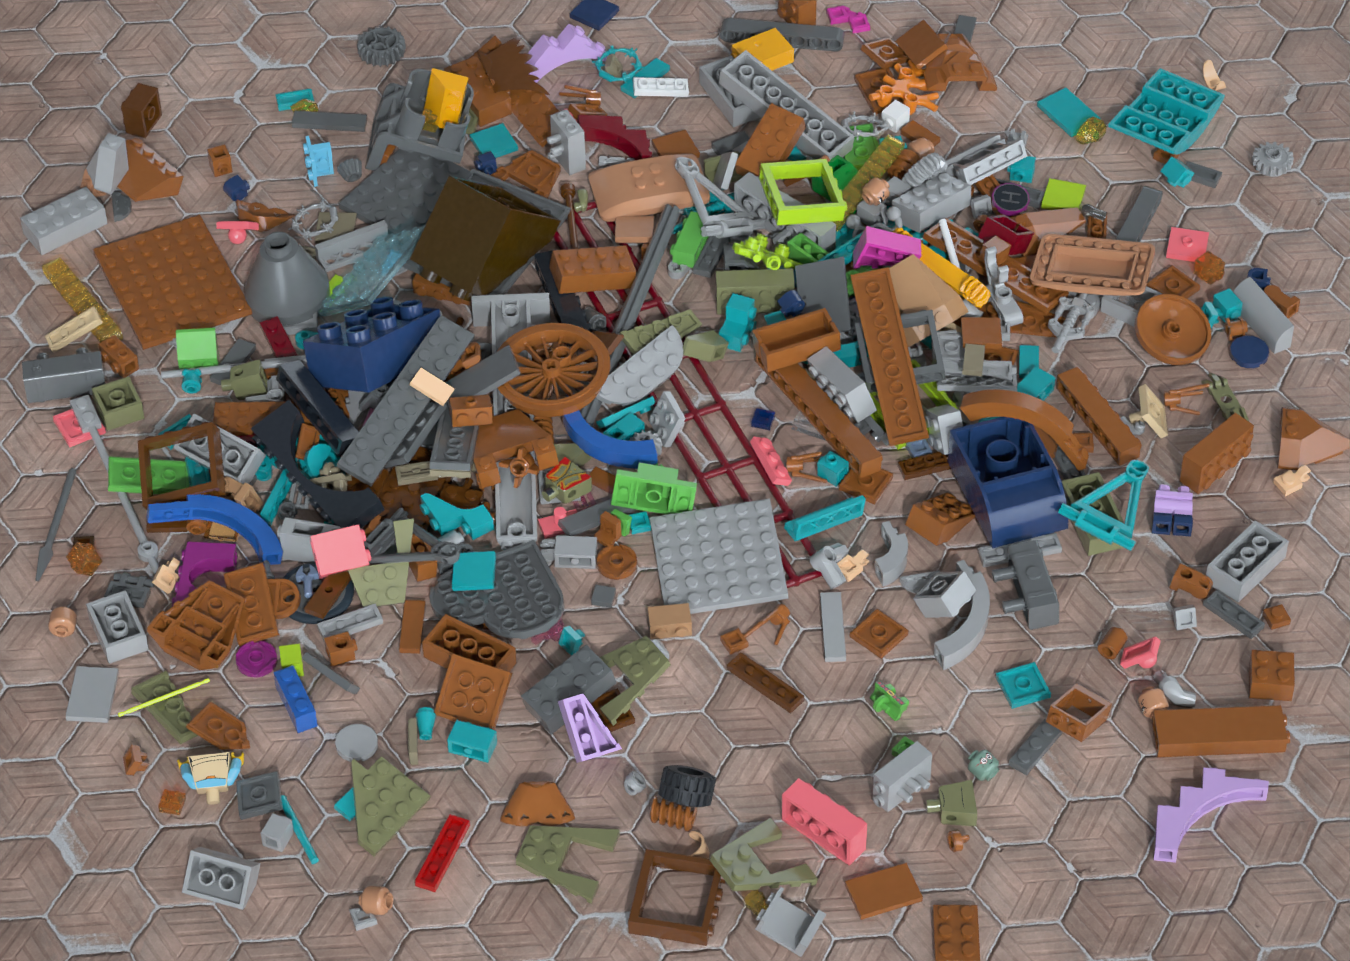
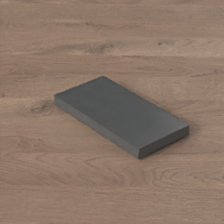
[445,345,521,406]

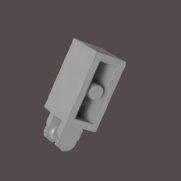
[540,535,598,569]

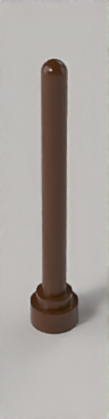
[560,183,578,249]

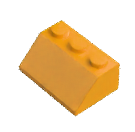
[424,68,468,129]

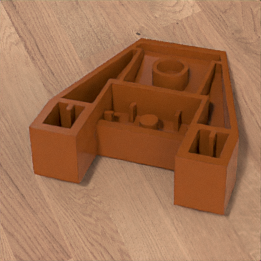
[473,409,559,488]

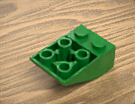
[812,155,868,214]

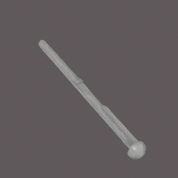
[161,355,307,379]

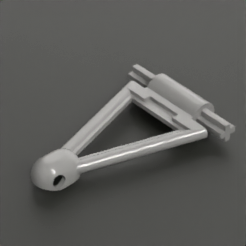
[675,157,766,238]

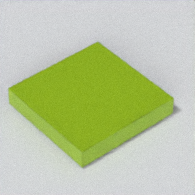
[1041,178,1086,210]

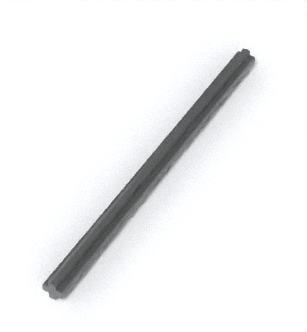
[571,204,680,440]

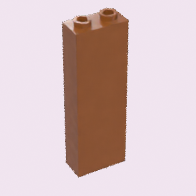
[1152,705,1290,757]

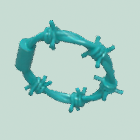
[592,45,645,84]

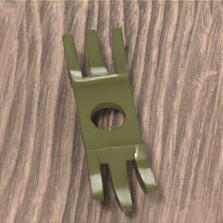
[1201,373,1249,421]

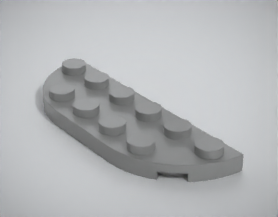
[596,325,683,406]

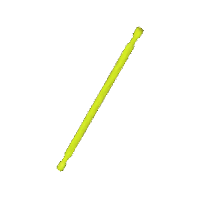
[118,678,210,717]

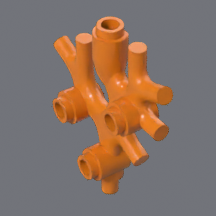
[869,60,939,115]

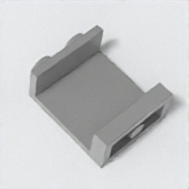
[755,887,826,957]

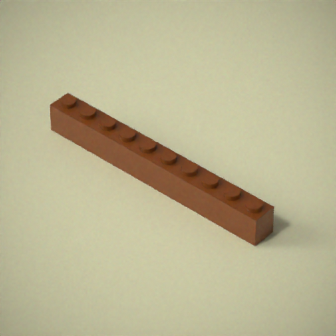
[755,353,883,478]

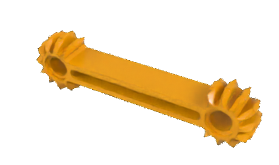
[892,228,991,308]

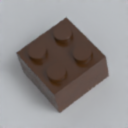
[121,83,162,139]

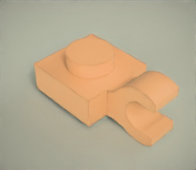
[1274,465,1311,496]
[837,550,869,582]
[152,557,180,594]

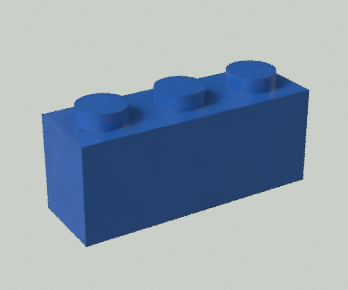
[273,665,318,733]

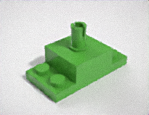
[611,463,697,515]

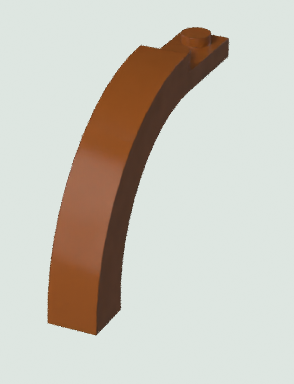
[960,389,1089,471]

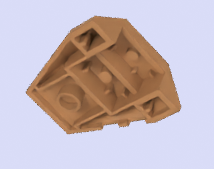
[889,254,969,347]

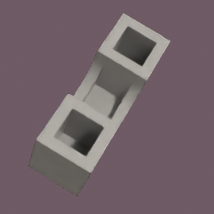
[857,176,912,227]

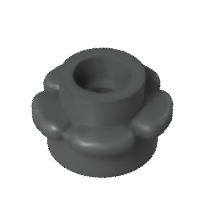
[278,502,298,520]

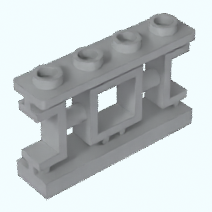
[945,135,1027,185]

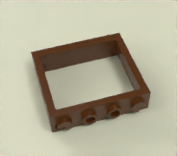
[138,422,226,510]
[628,849,726,946]

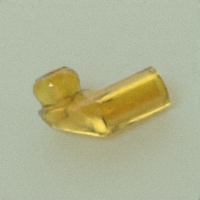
[290,99,319,112]

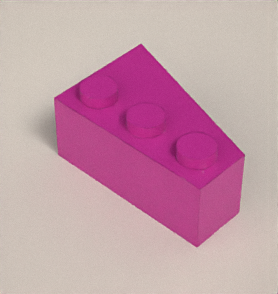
[853,226,921,268]

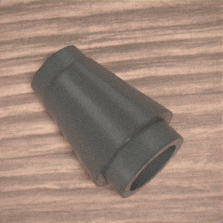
[584,307,607,331]

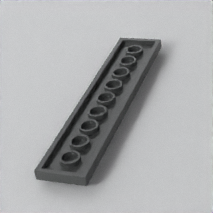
[337,315,475,487]

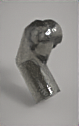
[1081,204,1107,221]

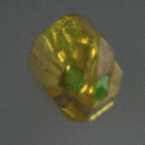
[1076,116,1106,145]

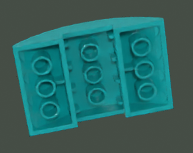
[1108,68,1225,155]

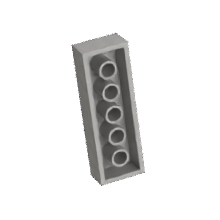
[734,172,836,253]

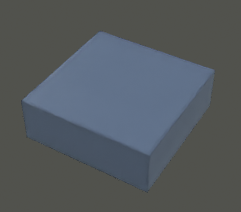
[906,439,932,458]

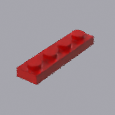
[415,814,470,892]

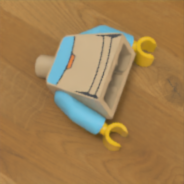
[177,752,244,805]

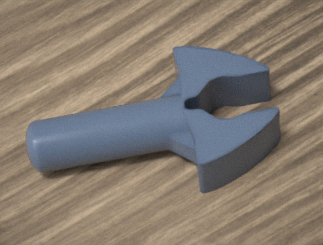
[295,565,319,598]

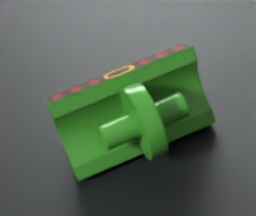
[870,681,909,721]

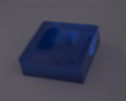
[751,408,775,431]

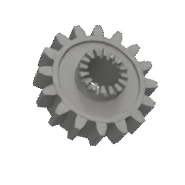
[1252,142,1294,177]

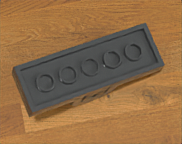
[430,402,479,479]

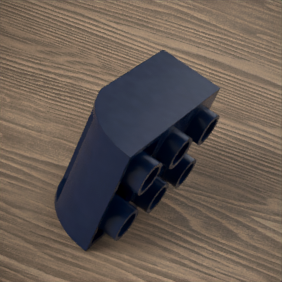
[303,297,440,393]
[948,417,1069,549]

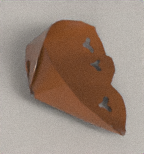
[235,199,296,232]
[500,781,575,826]

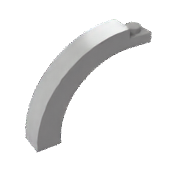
[934,560,990,670]

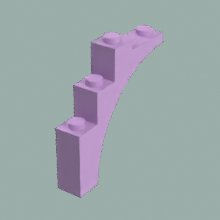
[1154,768,1269,862]

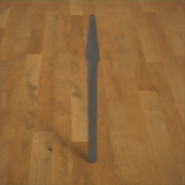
[35,468,76,582]

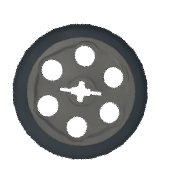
[283,562,354,624]

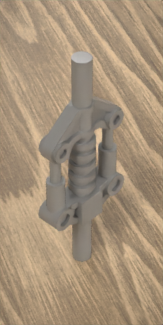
[1048,293,1096,353]

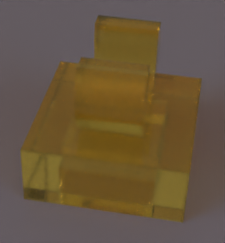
[422,109,439,133]

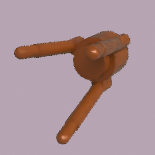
[559,85,601,106]
[1164,383,1210,415]
[787,452,827,483]
[744,604,790,645]

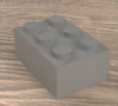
[86,590,149,664]

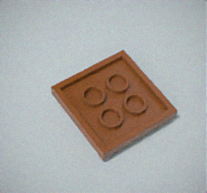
[434,654,513,730]

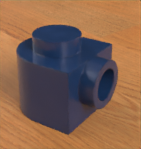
[474,151,497,175]
[223,174,250,201]
[1247,268,1271,291]
[778,290,805,317]

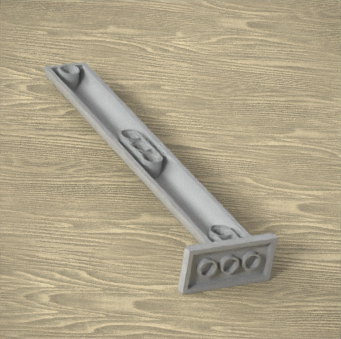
[471,293,551,550]

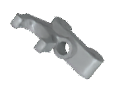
[984,246,1023,327]

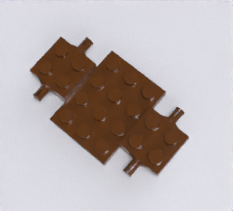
[345,464,484,532]

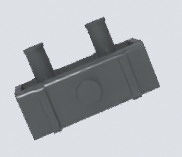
[22,347,106,403]
[991,540,1059,630]

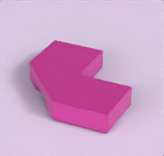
[826,6,870,33]

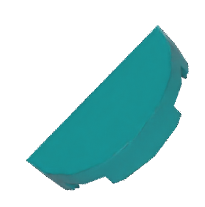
[304,444,332,479]

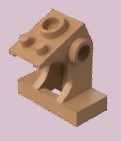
[219,477,264,514]

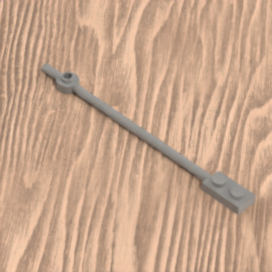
[70,395,159,576]

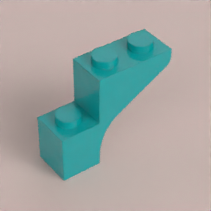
[419,493,494,540]

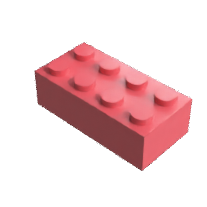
[782,778,867,866]

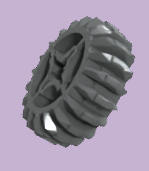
[357,25,406,68]

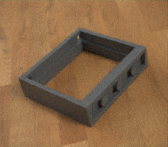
[855,310,945,393]

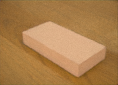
[410,368,454,406]

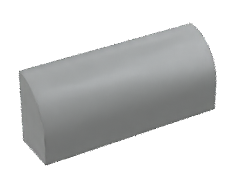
[1234,277,1294,354]

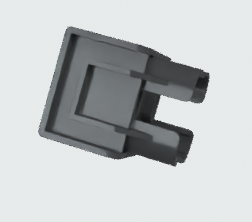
[365,69,474,171]

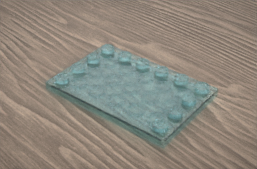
[318,226,425,317]

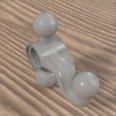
[846,206,903,238]

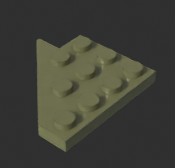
[351,756,431,857]

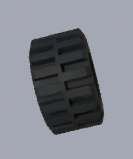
[658,765,716,807]

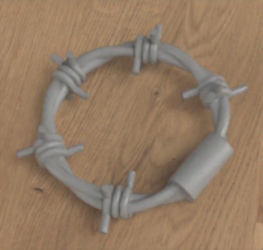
[841,111,892,141]
[288,200,338,240]

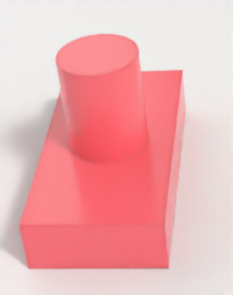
[538,507,577,539]

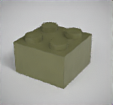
[92,376,145,431]

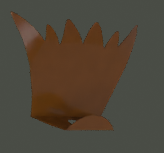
[478,35,550,95]

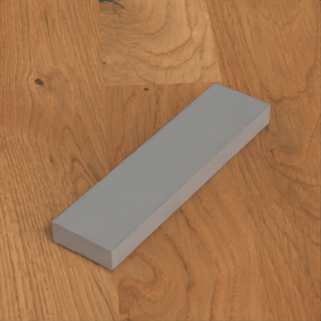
[977,533,1062,567]
[820,592,846,662]

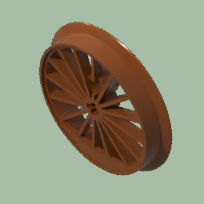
[497,323,610,417]

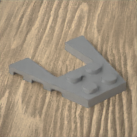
[932,322,1012,380]

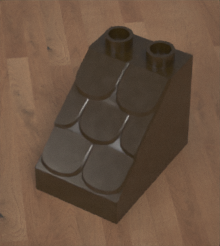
[410,176,561,301]

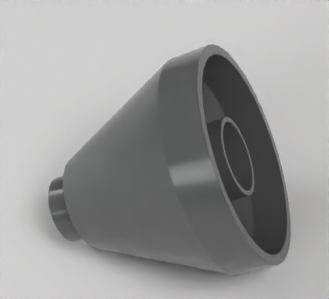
[244,232,331,326]

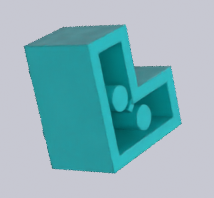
[719,293,757,352]

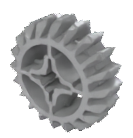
[902,153,948,189]

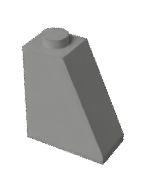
[86,133,129,195]

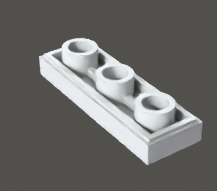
[633,77,689,97]

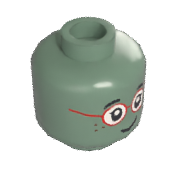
[968,749,1000,781]

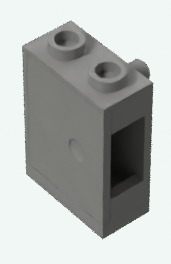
[547,109,586,176]
[277,517,340,563]
[872,741,932,813]

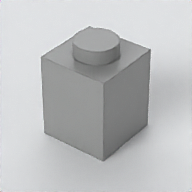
[261,813,294,852]

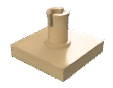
[1129,384,1168,438]

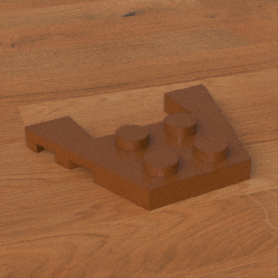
[487,150,561,199]

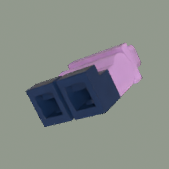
[1152,485,1193,537]

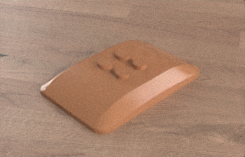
[588,154,710,222]
[1030,234,1155,296]

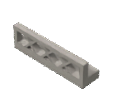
[315,220,394,272]

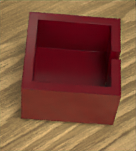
[978,215,1034,256]

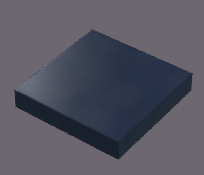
[570,0,619,31]

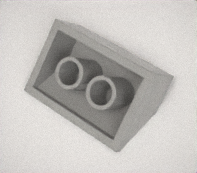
[182,847,261,910]

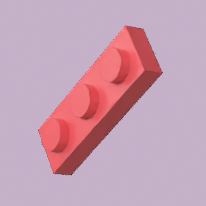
[750,436,792,486]

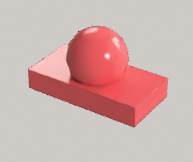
[216,221,259,245]
[1120,636,1160,669]

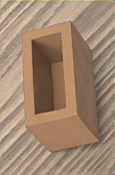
[648,603,692,639]

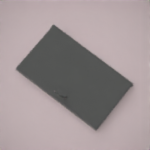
[795,257,852,333]

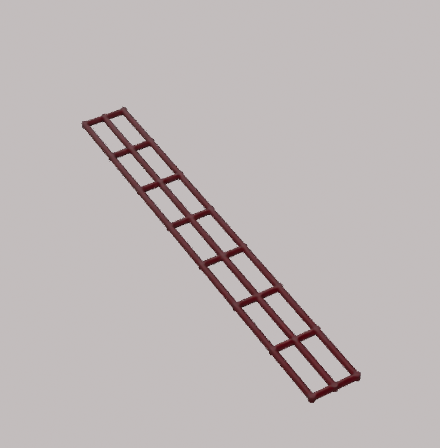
[553,201,823,588]

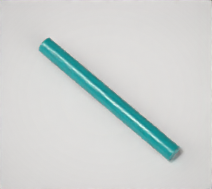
[281,795,319,864]

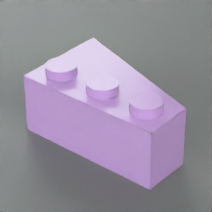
[558,694,622,763]

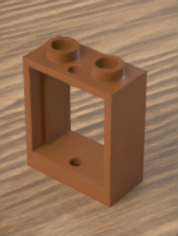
[1046,683,1112,742]

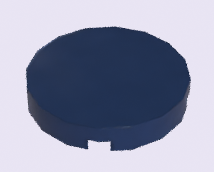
[1230,336,1269,368]

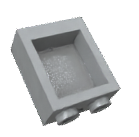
[1101,286,1162,327]

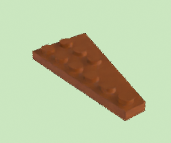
[952,297,1066,338]

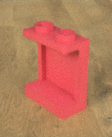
[309,525,371,579]

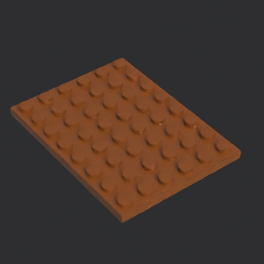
[93,215,252,350]

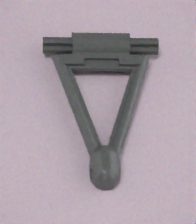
[364,508,460,564]

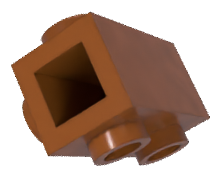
[98,335,139,378]

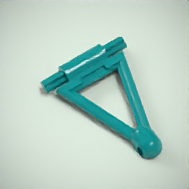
[1058,460,1149,551]

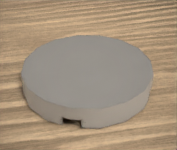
[335,724,378,762]

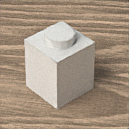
[881,100,910,133]

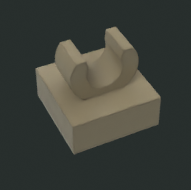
[602,54,623,78]

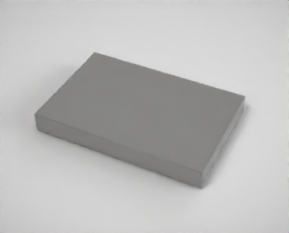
[66,666,119,723]

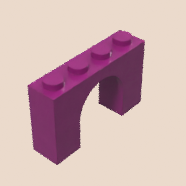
[172,542,238,607]

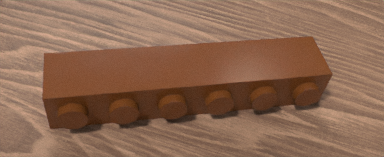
[1056,367,1142,466]

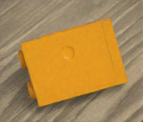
[730,28,794,71]

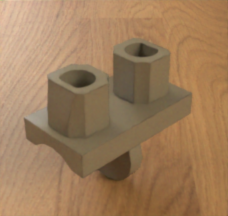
[310,462,352,491]

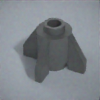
[359,384,390,411]

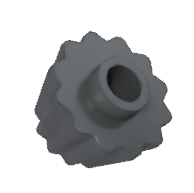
[337,158,362,182]

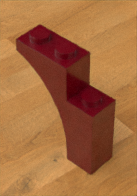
[577,115,652,160]

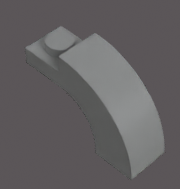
[875,521,908,587]

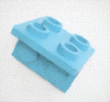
[303,136,334,187]

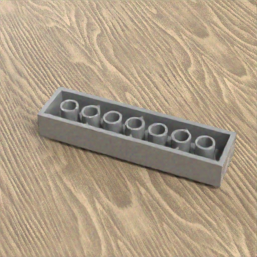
[719,50,855,160]

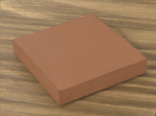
[615,216,654,243]

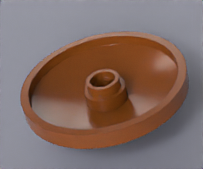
[1135,294,1211,365]

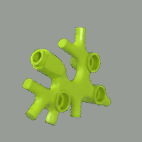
[732,233,803,270]

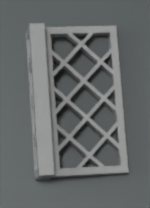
[937,365,1017,392]

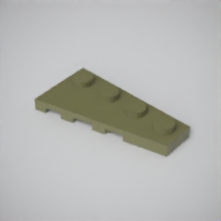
[619,309,702,355]
[131,671,198,744]

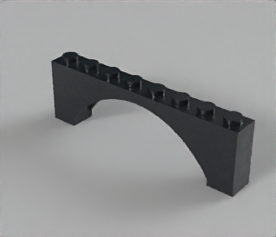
[251,400,385,529]

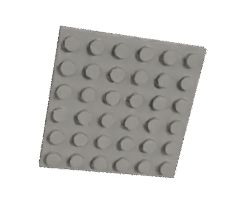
[650,499,789,614]

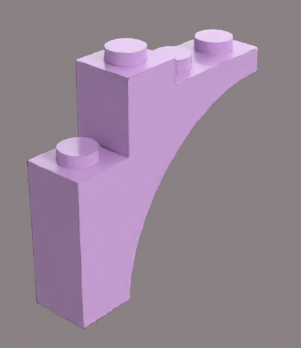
[524,24,607,83]

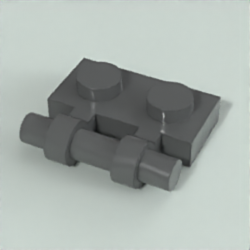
[104,572,155,608]

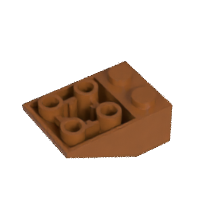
[905,493,976,546]

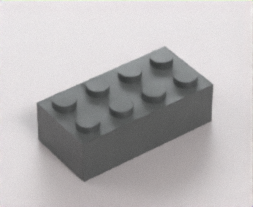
[521,645,617,735]

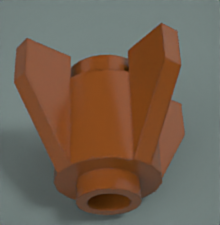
[499,447,540,488]

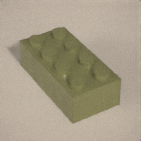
[716,268,794,314]
[1061,472,1124,556]

